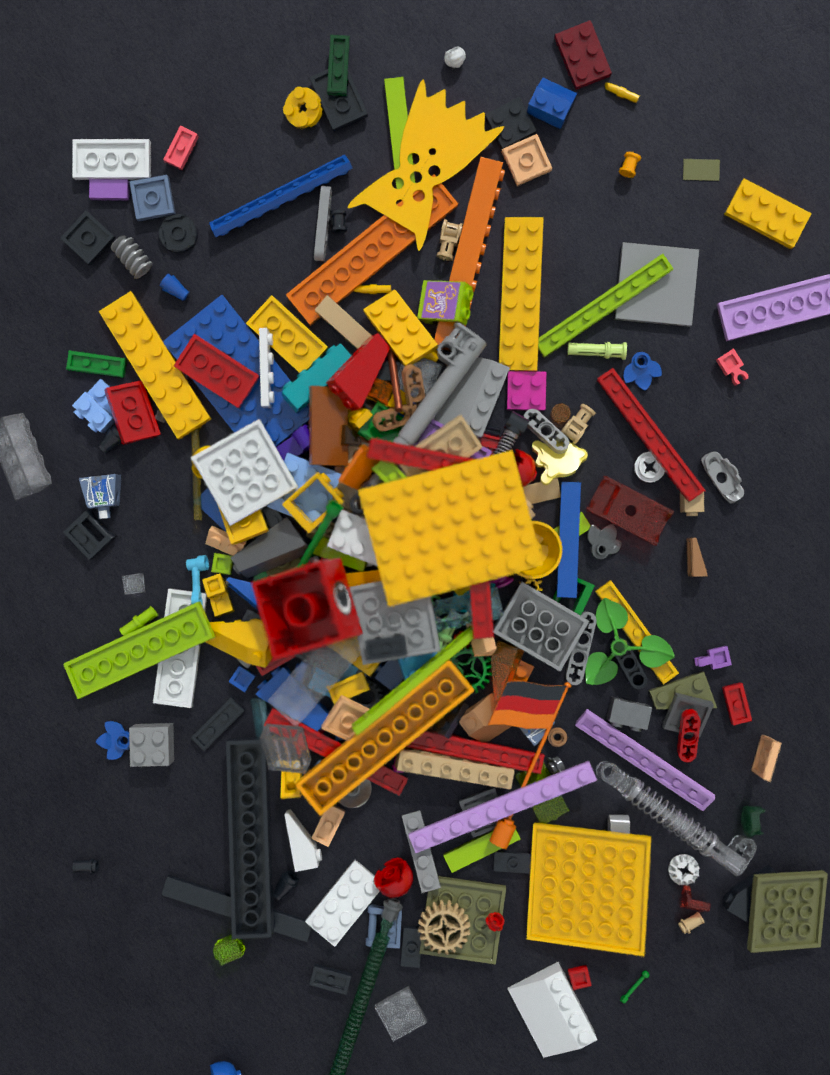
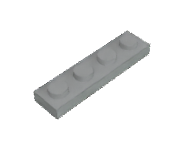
[402,810,441,893]

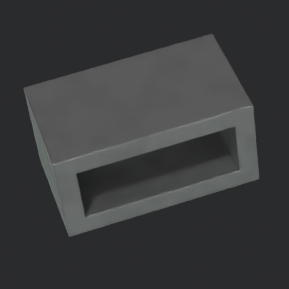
[606,696,652,732]

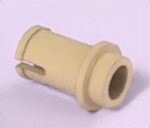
[678,912,705,934]

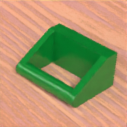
[552,578,595,616]

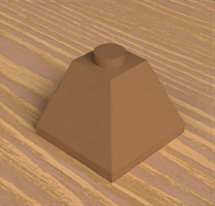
[459,693,512,742]

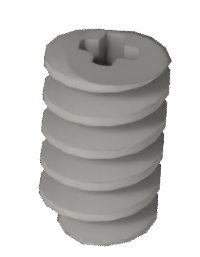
[111,236,153,279]

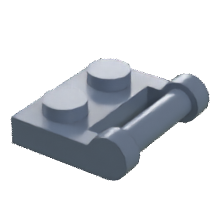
[366,904,402,948]

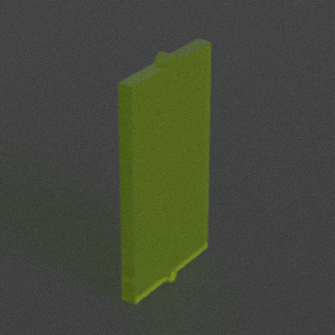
[515,762,569,824]

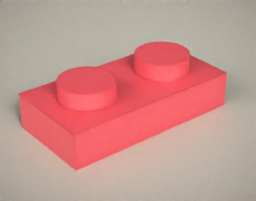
[163,125,199,170]

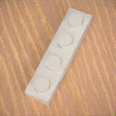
[259,328,275,408]

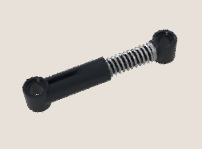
[491,411,530,455]

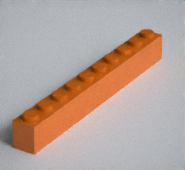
[434,157,505,351]

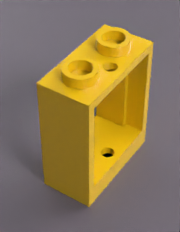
[282,471,345,533]

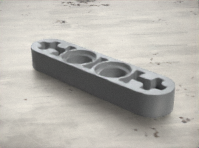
[314,186,332,261]
[565,611,596,685]

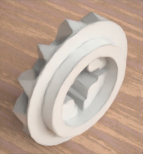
[634,452,665,482]
[668,854,700,886]

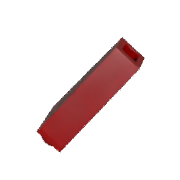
[326,333,390,411]

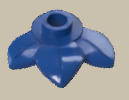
[623,352,662,390]
[96,721,130,760]

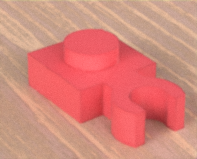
[716,349,748,385]

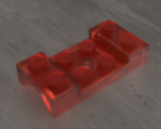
[586,476,674,546]

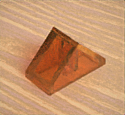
[367,378,393,409]

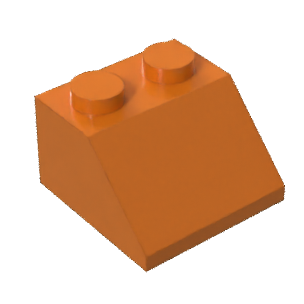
[338,444,380,490]

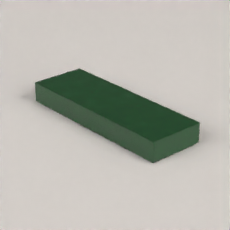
[327,35,350,96]

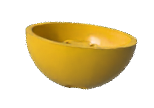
[517,521,562,579]

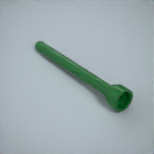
[296,500,343,568]

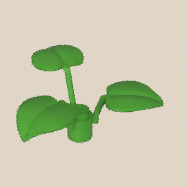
[585,598,675,685]

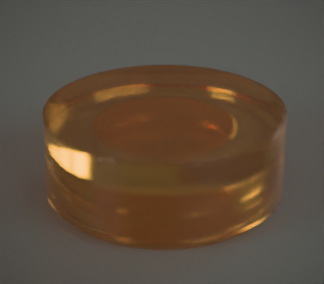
[551,403,571,423]

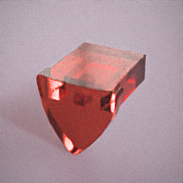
[680,885,710,912]

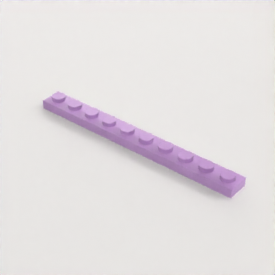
[408,761,597,853]

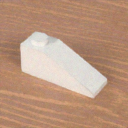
[285,809,322,872]

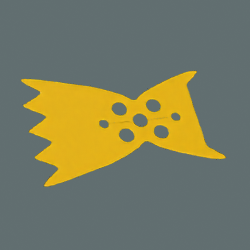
[347,80,504,251]

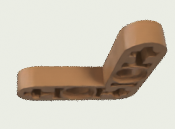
[372,364,425,431]

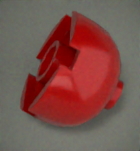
[513,449,537,488]
[374,858,413,898]

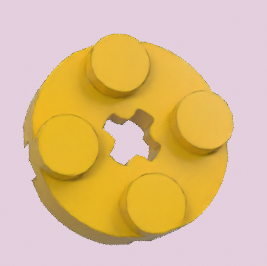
[283,87,322,129]

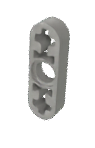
[524,409,569,454]

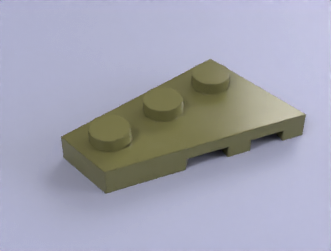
[648,671,717,709]

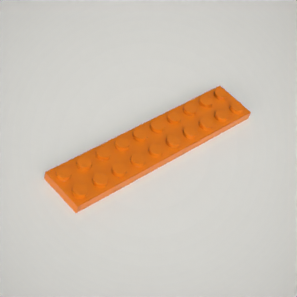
[286,174,458,326]

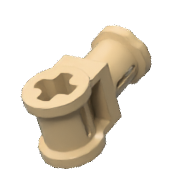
[436,219,463,261]
[561,404,596,444]

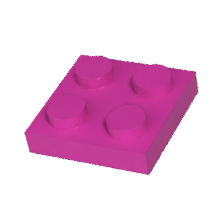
[507,371,546,411]

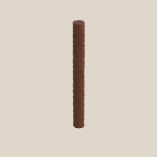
[387,348,403,412]

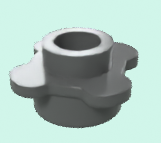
[548,756,565,774]

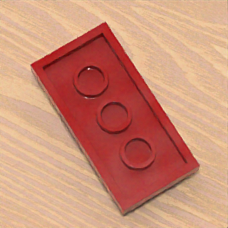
[174,334,260,409]

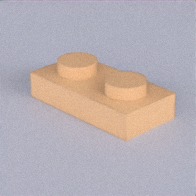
[205,526,247,556]
[311,805,346,847]

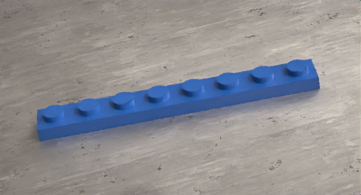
[209,154,352,237]

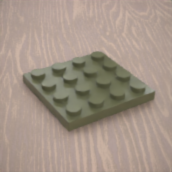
[747,870,828,953]
[419,876,506,964]

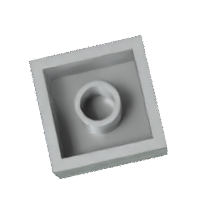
[129,723,174,767]

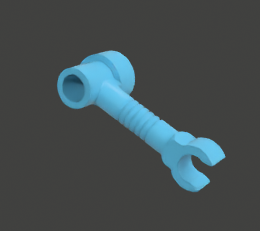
[186,555,209,605]

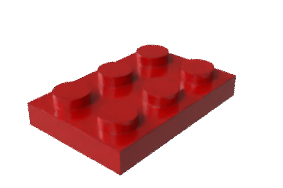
[104,381,161,445]

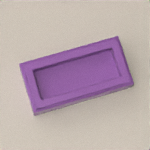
[89,179,129,200]

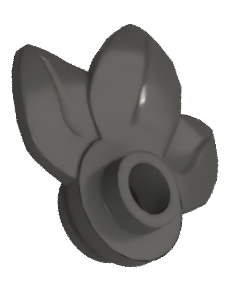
[587,524,622,559]

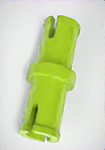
[119,606,158,636]

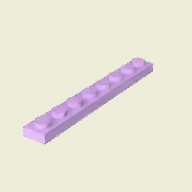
[575,709,715,811]

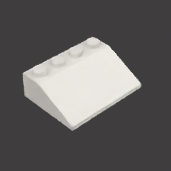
[508,962,597,1058]

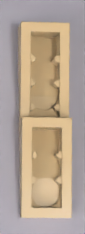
[315,295,372,349]

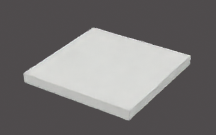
[191,419,299,526]

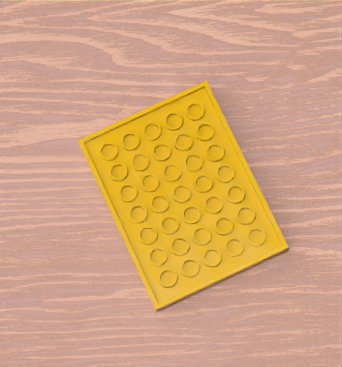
[358,450,543,607]

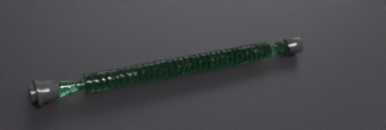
[329,898,402,1075]

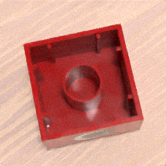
[251,558,363,660]

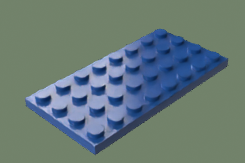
[163,295,309,447]

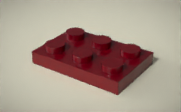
[554,20,612,90]

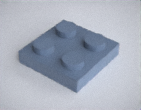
[130,175,175,221]

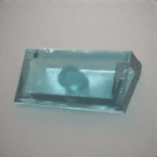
[251,697,271,738]

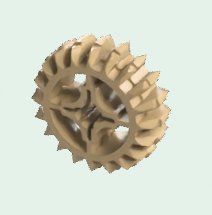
[418,899,470,955]

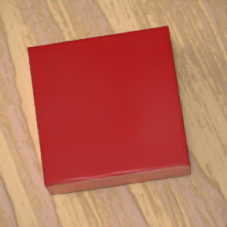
[568,965,592,990]

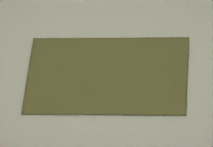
[683,159,720,181]

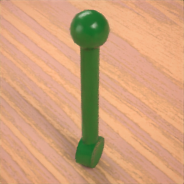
[620,971,649,1004]

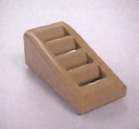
[687,538,707,577]

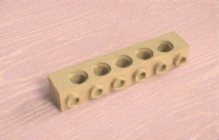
[395,747,515,789]

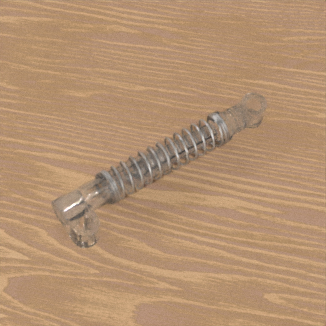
[596,761,757,876]

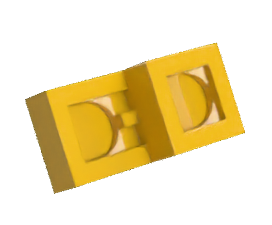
[202,573,234,617]

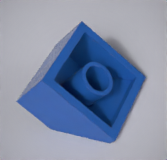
[527,78,577,129]

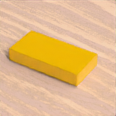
[327,672,370,705]

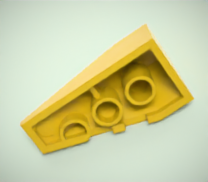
[206,619,272,668]

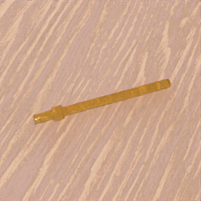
[191,426,202,520]

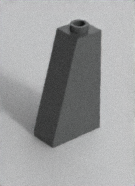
[231,517,308,579]

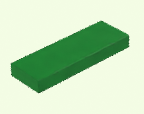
[66,351,127,378]

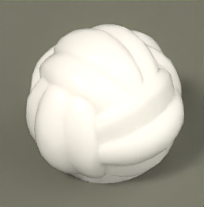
[444,46,466,68]

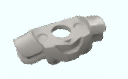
[701,452,744,504]

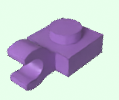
[694,646,732,669]

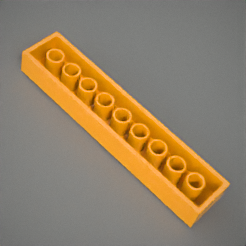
[296,659,474,816]

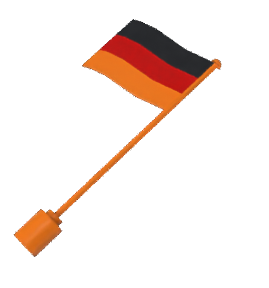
[488,681,571,849]

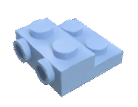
[72,379,115,433]

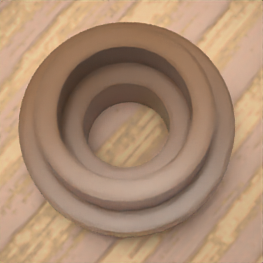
[548,727,567,747]

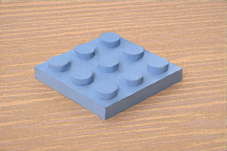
[267,453,342,527]

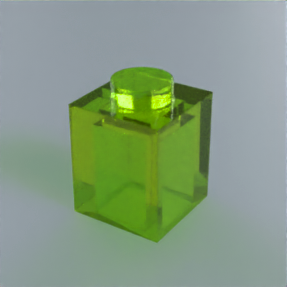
[213,935,245,966]

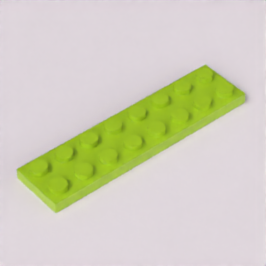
[63,602,215,699]

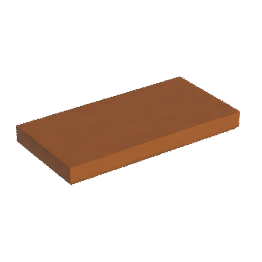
[309,386,348,466]

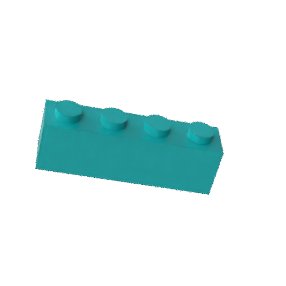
[282,343,351,413]

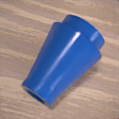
[160,274,190,301]

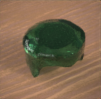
[741,806,765,838]

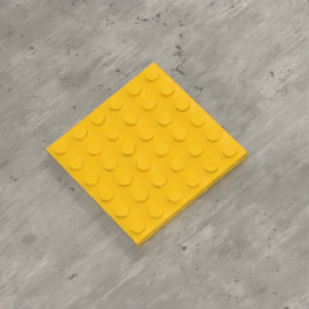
[527,822,651,956]

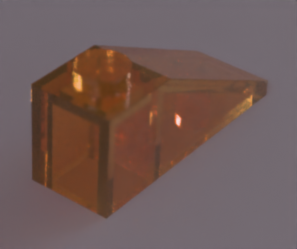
[491,641,524,703]

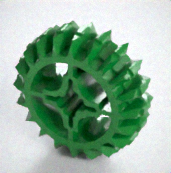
[450,644,493,695]

